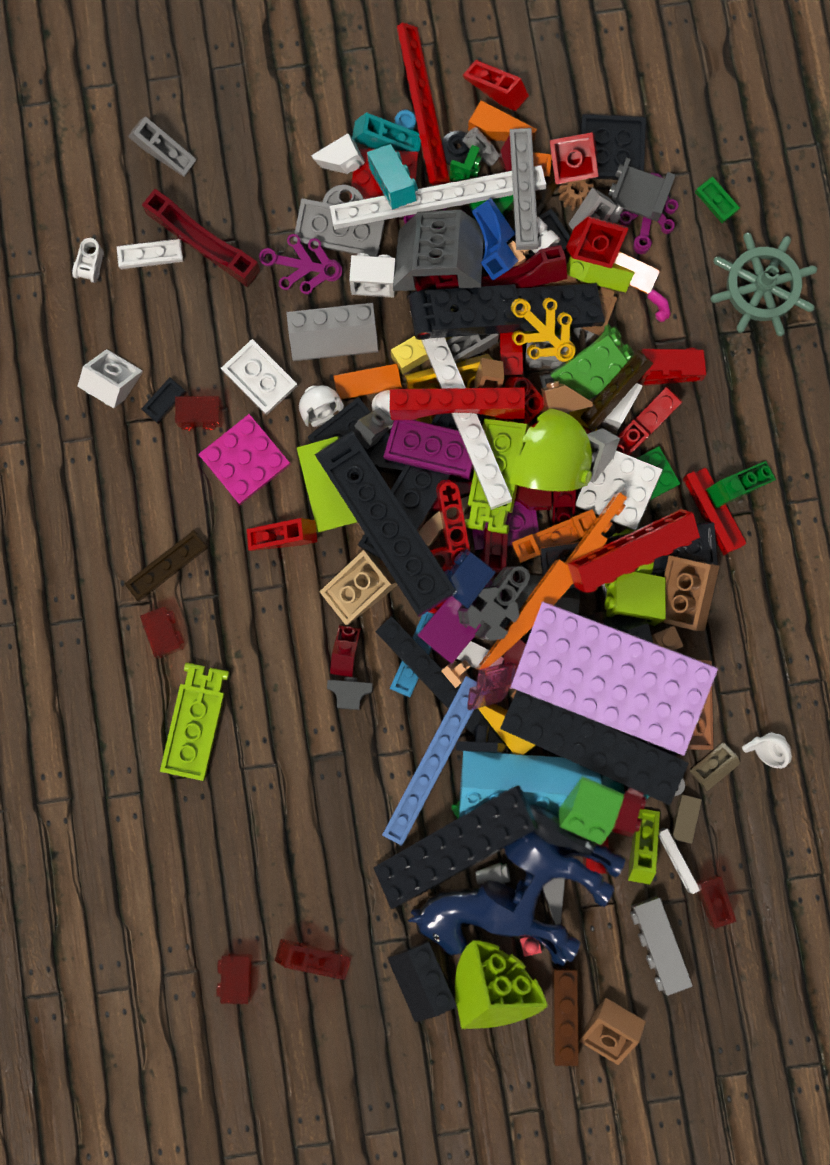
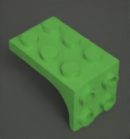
[550,324,634,400]

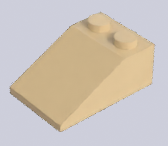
[319,550,398,626]

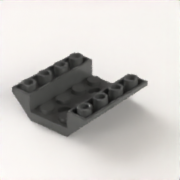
[393,210,484,291]

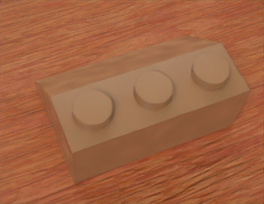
[662,555,719,631]

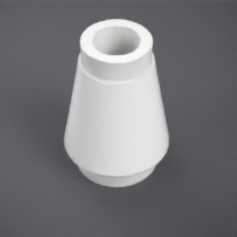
[476,862,510,884]

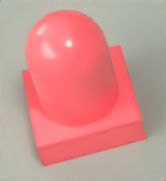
[520,936,542,957]

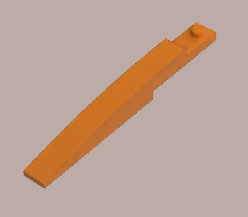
[476,493,627,672]

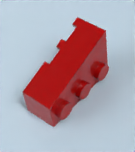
[638,348,706,386]

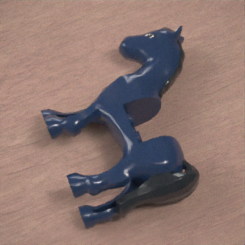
[408,804,626,968]

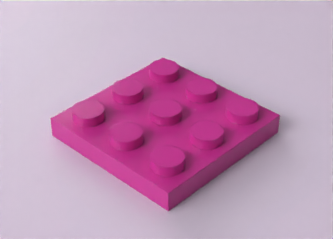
[198,414,291,505]

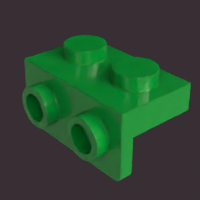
[450,145,482,182]

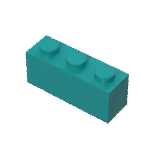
[367,144,418,209]

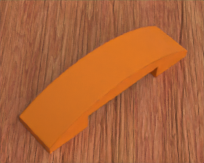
[512,509,597,563]

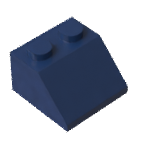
[444,549,495,609]

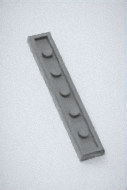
[510,128,538,250]

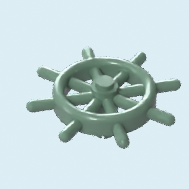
[710,232,817,336]

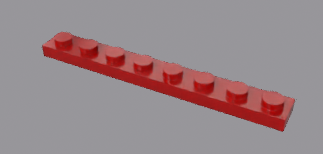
[397,22,450,185]

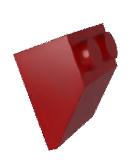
[549,132,599,184]
[566,216,628,269]

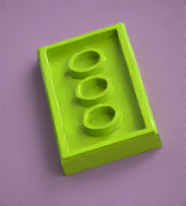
[297,436,358,533]

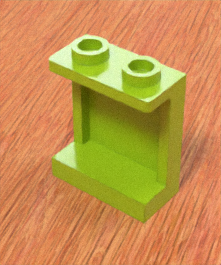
[604,572,665,626]

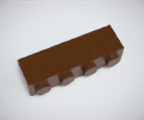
[552,967,578,1066]

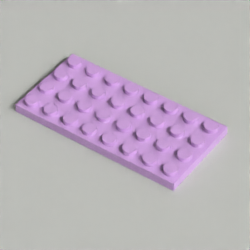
[511,602,718,755]

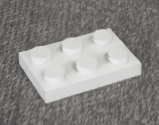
[221,339,298,415]

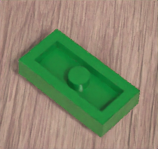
[695,176,740,224]

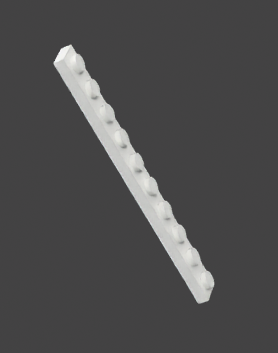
[330,165,546,229]
[410,312,512,510]

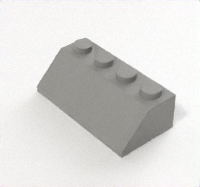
[287,303,378,361]

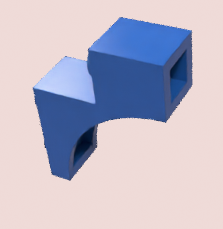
[472,198,518,280]

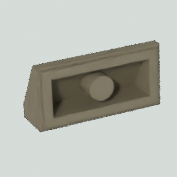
[689,742,740,791]
[671,794,702,844]

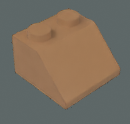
[579,998,646,1065]

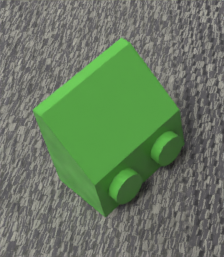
[559,776,624,845]

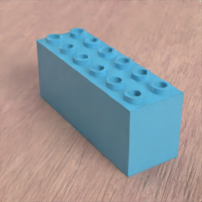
[459,751,601,818]

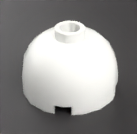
[299,386,344,427]

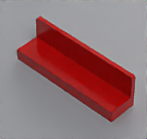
[683,468,746,556]

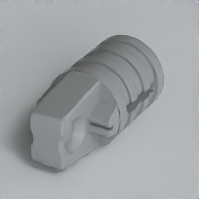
[463,127,500,166]

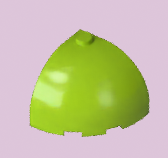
[509,409,592,491]
[455,941,548,1029]

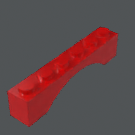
[390,388,525,420]

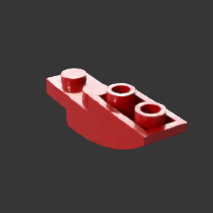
[616,387,683,456]

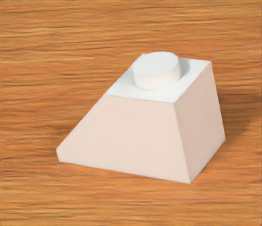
[312,134,365,174]

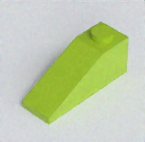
[567,256,635,293]
[628,809,660,884]

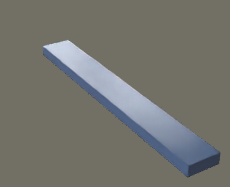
[382,676,486,846]

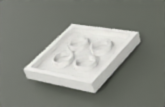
[575,451,663,531]

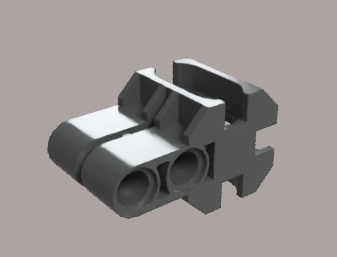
[458,567,530,641]

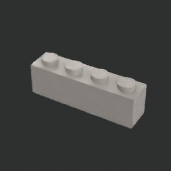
[630,896,693,996]

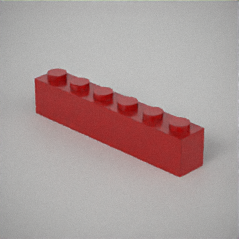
[567,509,700,593]

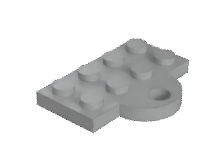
[293,185,385,257]

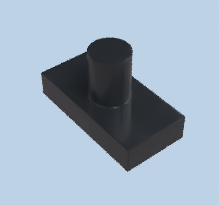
[456,726,507,754]

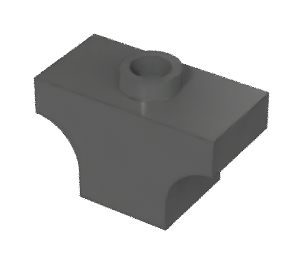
[353,408,394,450]
[327,677,373,710]

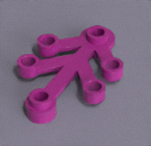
[619,173,678,254]
[259,234,342,295]

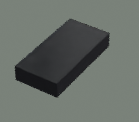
[141,377,187,424]

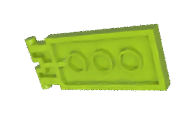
[465,419,529,534]
[160,662,229,781]

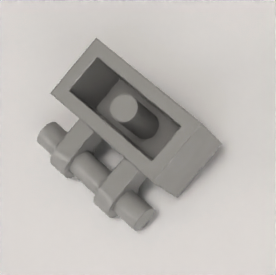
[568,188,624,230]

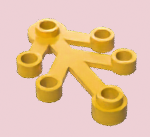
[511,298,576,362]

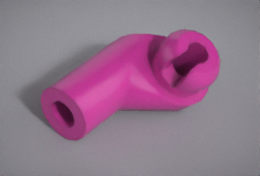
[648,290,671,322]

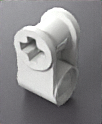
[73,238,104,283]

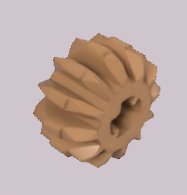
[558,179,594,211]

